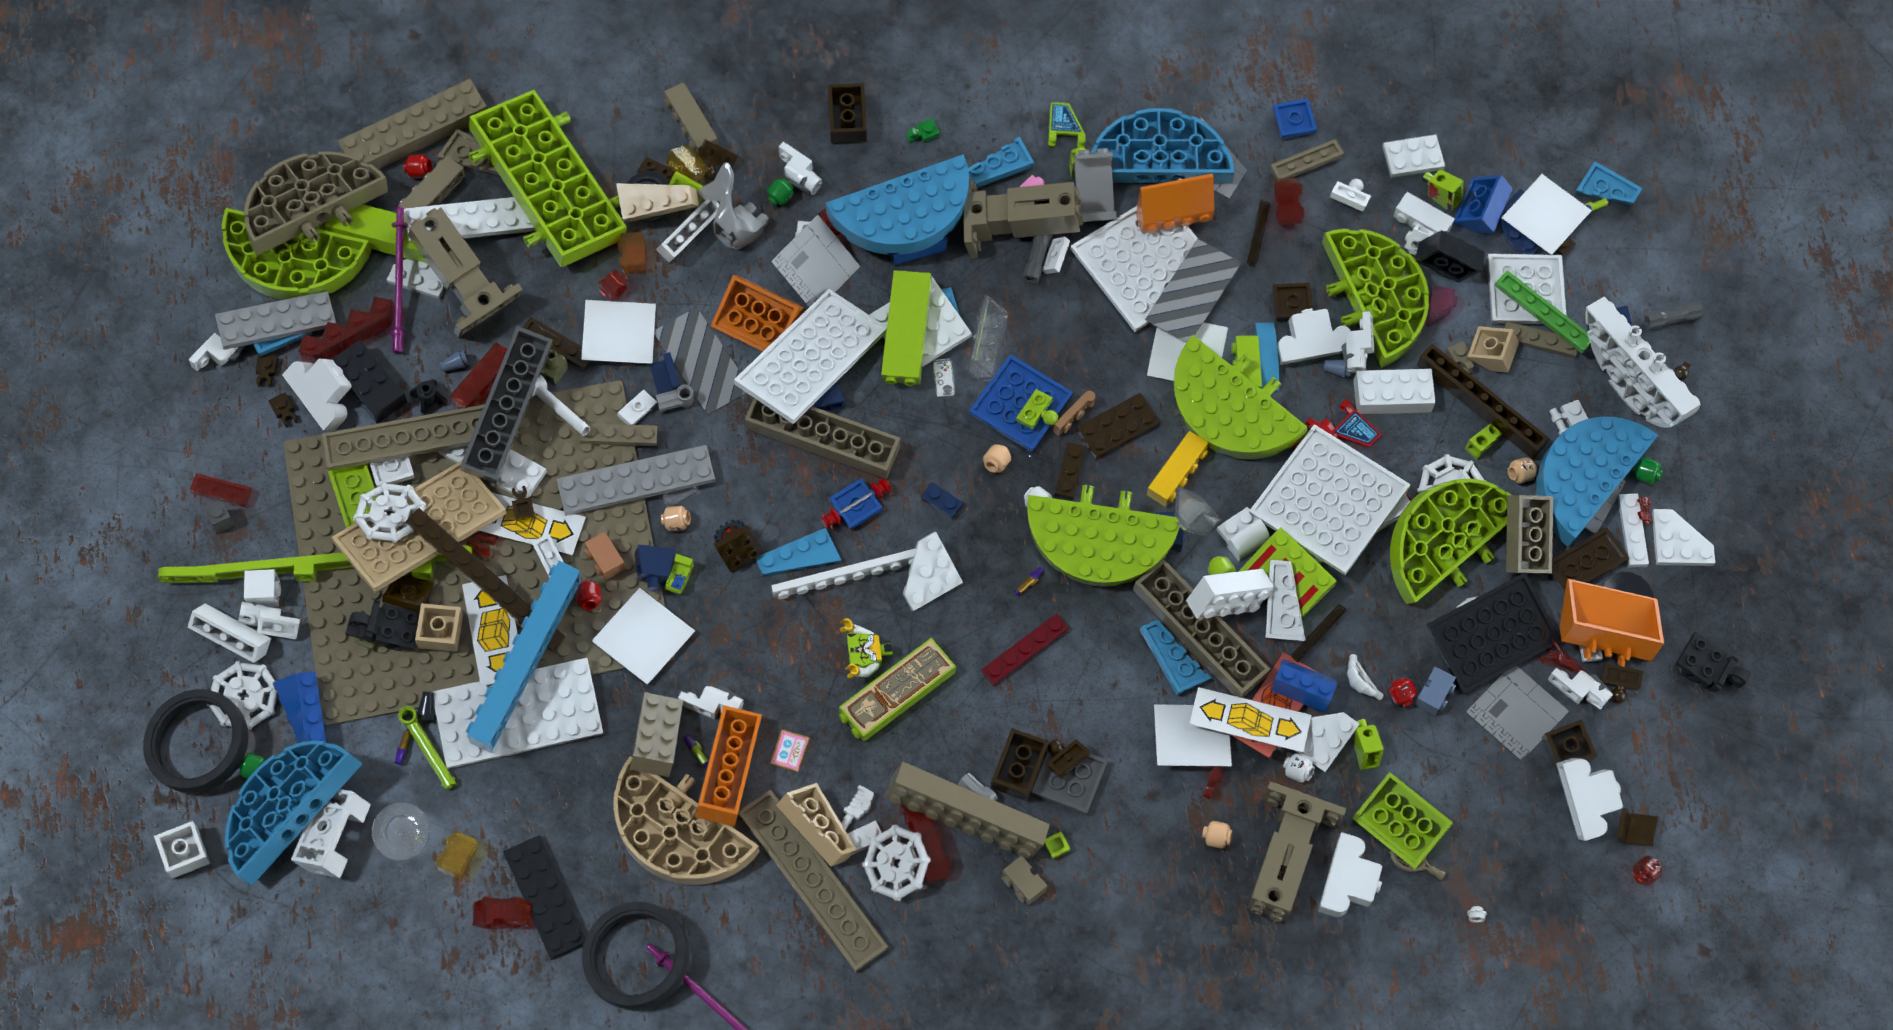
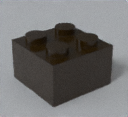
[1542,719,1597,773]

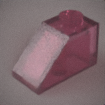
[1425,285,1457,327]

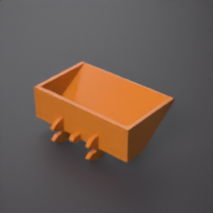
[1560,579,1664,667]

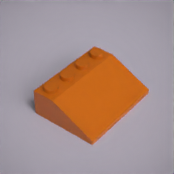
[1136,173,1214,233]
[710,275,804,352]

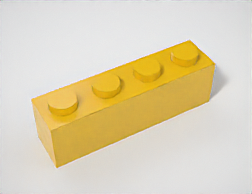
[1146,431,1209,507]

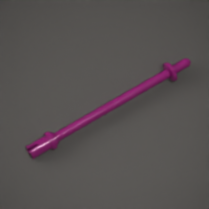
[390,206,408,353]
[646,944,748,1030]

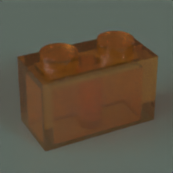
[618,232,647,275]

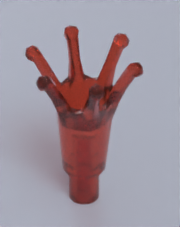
[1539,638,1586,673]

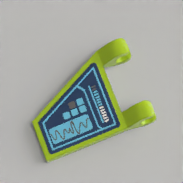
[1048,102,1085,148]

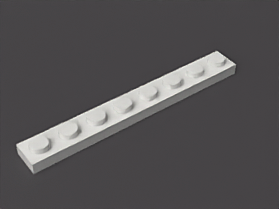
[771,548,916,599]

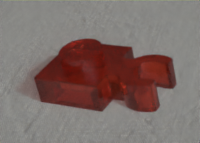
[1203,766,1224,799]

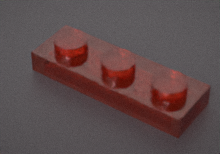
[190,473,252,507]

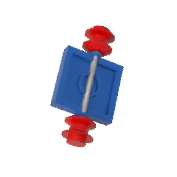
[821,477,891,530]

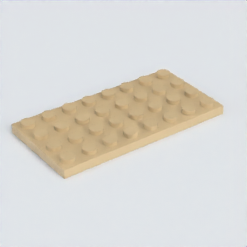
[332,460,507,593]

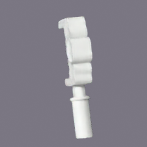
[841,785,874,830]

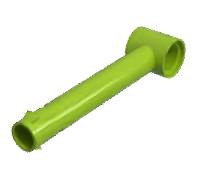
[398,706,456,790]

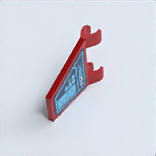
[1321,399,1382,448]

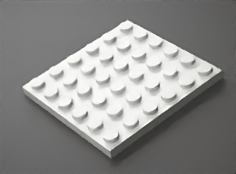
[1070,206,1198,332]
[1249,424,1410,575]

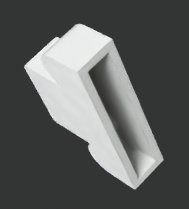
[1277,309,1350,365]
[282,359,351,431]
[1556,758,1623,841]
[1318,832,1382,917]

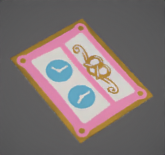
[770,729,810,772]

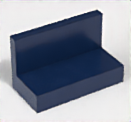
[649,352,680,394]

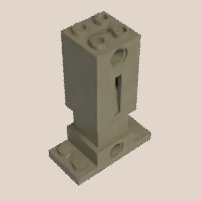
[964,176,1083,259]
[408,207,522,337]
[1247,781,1347,922]

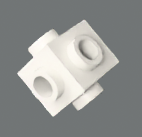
[1405,224,1434,255]

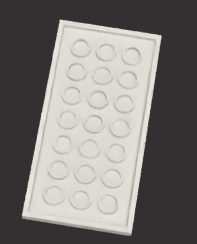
[734,289,887,424]
[433,658,604,769]

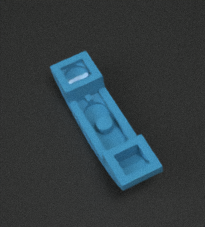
[1255,322,1279,392]

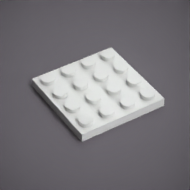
[1487,254,1566,324]
[870,277,972,367]

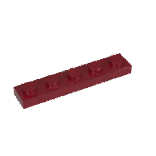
[981,613,1069,686]

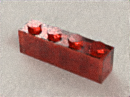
[450,343,507,409]

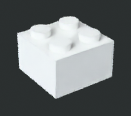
[154,821,210,879]

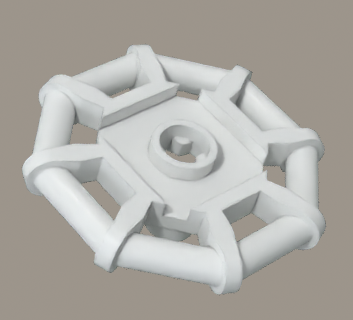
[1417,454,1486,494]
[353,482,427,543]
[207,661,278,731]
[862,825,931,901]

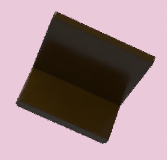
[1617,808,1658,847]

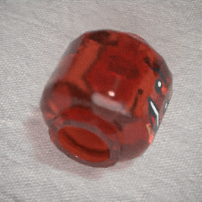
[1632,856,1663,886]

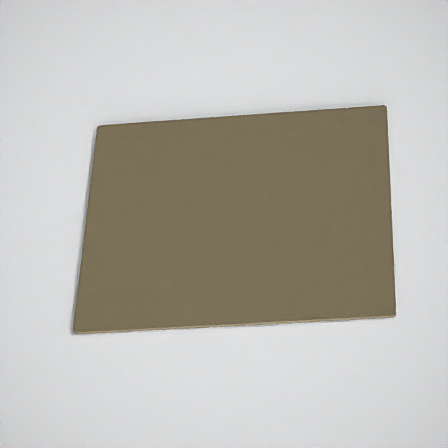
[283,380,674,726]

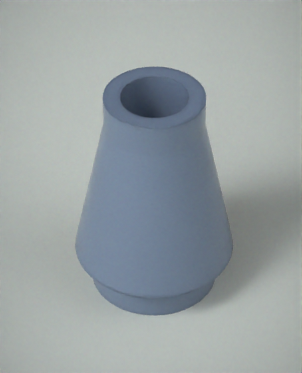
[440,350,470,372]
[1324,360,1351,378]

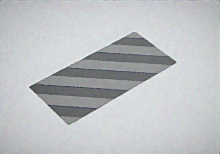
[1145,239,1241,342]
[654,307,746,414]

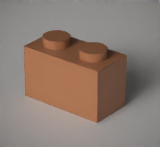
[584,531,625,580]

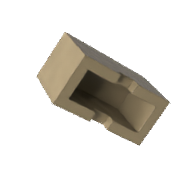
[1002,855,1047,905]

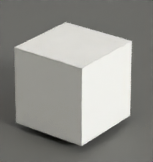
[244,569,281,607]

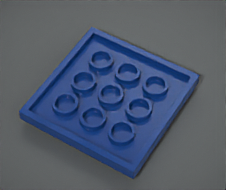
[969,354,1073,452]

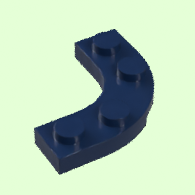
[1500,188,1540,255]

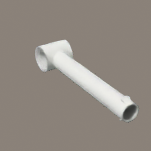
[531,375,590,436]

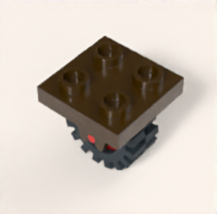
[714,520,764,572]

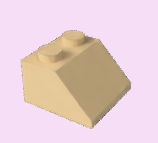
[1468,326,1519,373]

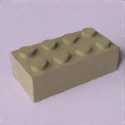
[1506,495,1553,573]
[630,692,683,777]

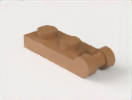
[1053,391,1095,436]

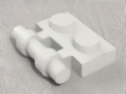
[1549,400,1588,435]

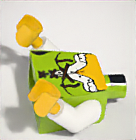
[840,619,893,679]

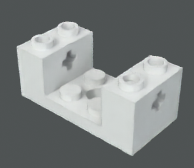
[291,789,371,878]

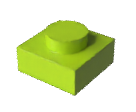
[1044,832,1070,859]

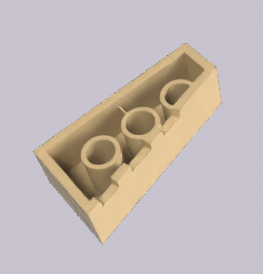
[616,183,699,222]
[776,783,857,867]

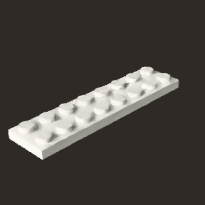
[404,197,536,243]

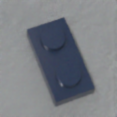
[921,482,963,519]

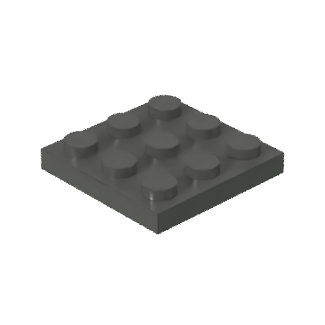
[1031,739,1108,816]

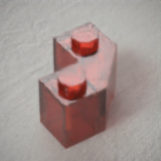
[1274,178,1304,224]
[472,897,531,930]

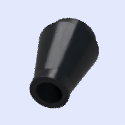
[417,691,436,720]

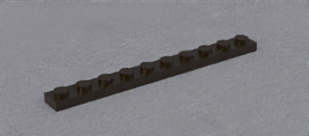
[405,508,566,652]

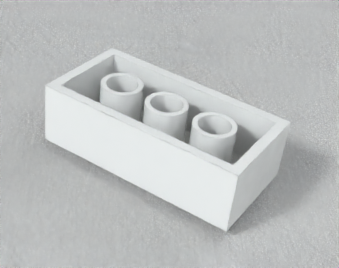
[1353,369,1435,414]
[1186,569,1274,619]

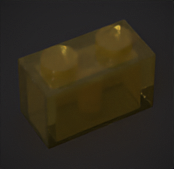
[665,144,710,183]
[436,830,479,881]

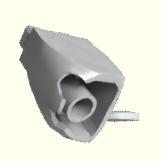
[697,162,769,249]

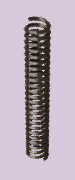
[1247,199,1270,267]
[1292,604,1347,662]

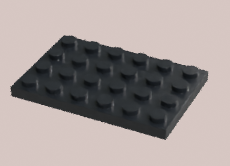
[1425,573,1561,694]

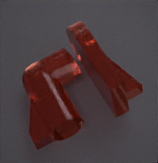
[466,532,498,558]

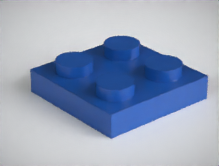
[1272,99,1317,139]

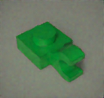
[906,119,940,143]

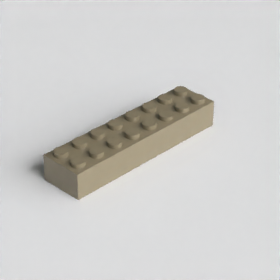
[338,79,487,169]
[744,398,901,480]
[1133,559,1270,698]
[884,762,1050,859]

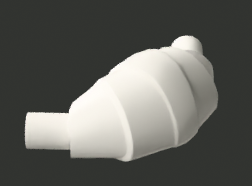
[1347,654,1384,700]

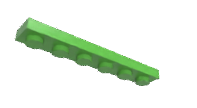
[1494,270,1591,354]

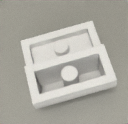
[1216,507,1270,562]

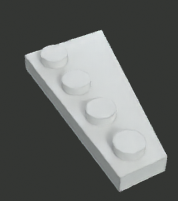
[1266,560,1305,641]

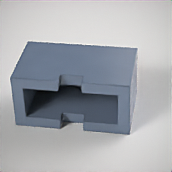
[1415,667,1456,716]

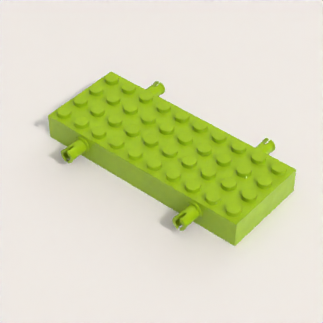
[468,90,627,268]

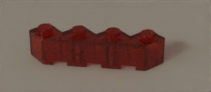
[298,296,395,364]
[900,804,952,883]

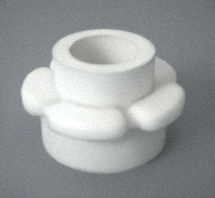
[1467,906,1487,923]

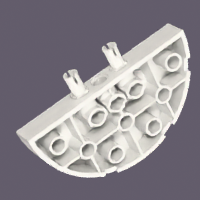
[1585,296,1701,428]

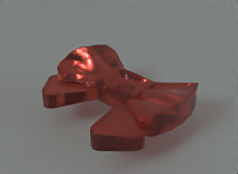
[1637,497,1653,524]

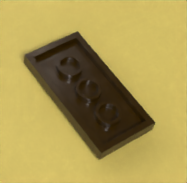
[1076,392,1160,459]
[1548,527,1629,595]

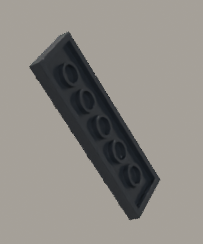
[503,835,586,960]

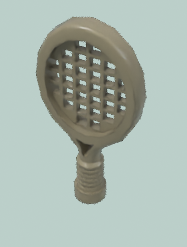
[1390,850,1446,881]

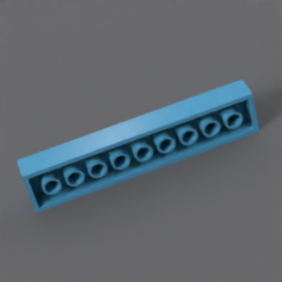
[466,561,582,753]

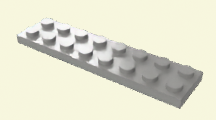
[557,445,715,516]

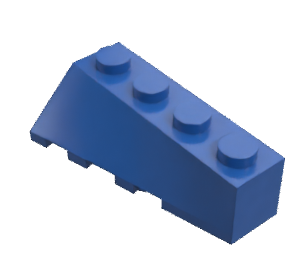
[273,672,326,743]

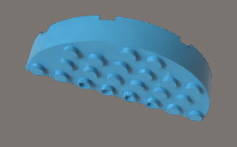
[1091,108,1234,183]
[826,154,969,255]
[1536,417,1658,547]
[225,741,363,886]

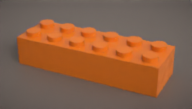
[695,705,762,827]

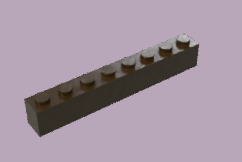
[1417,344,1549,459]

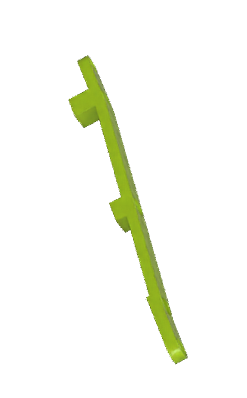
[158,545,472,583]

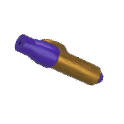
[1015,567,1044,595]
[394,729,411,765]

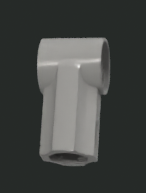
[656,385,694,412]
[957,773,998,801]

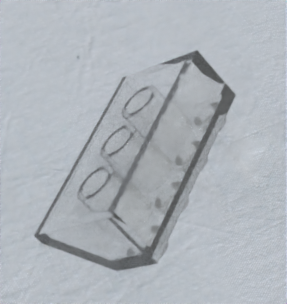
[965,295,1008,381]
[1175,486,1223,537]

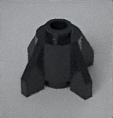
[410,379,448,416]

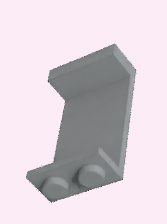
[1074,148,1117,222]

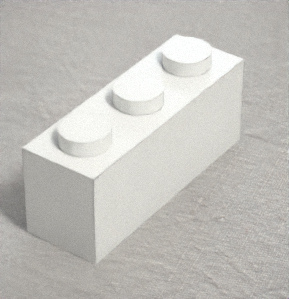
[1393,192,1455,234]

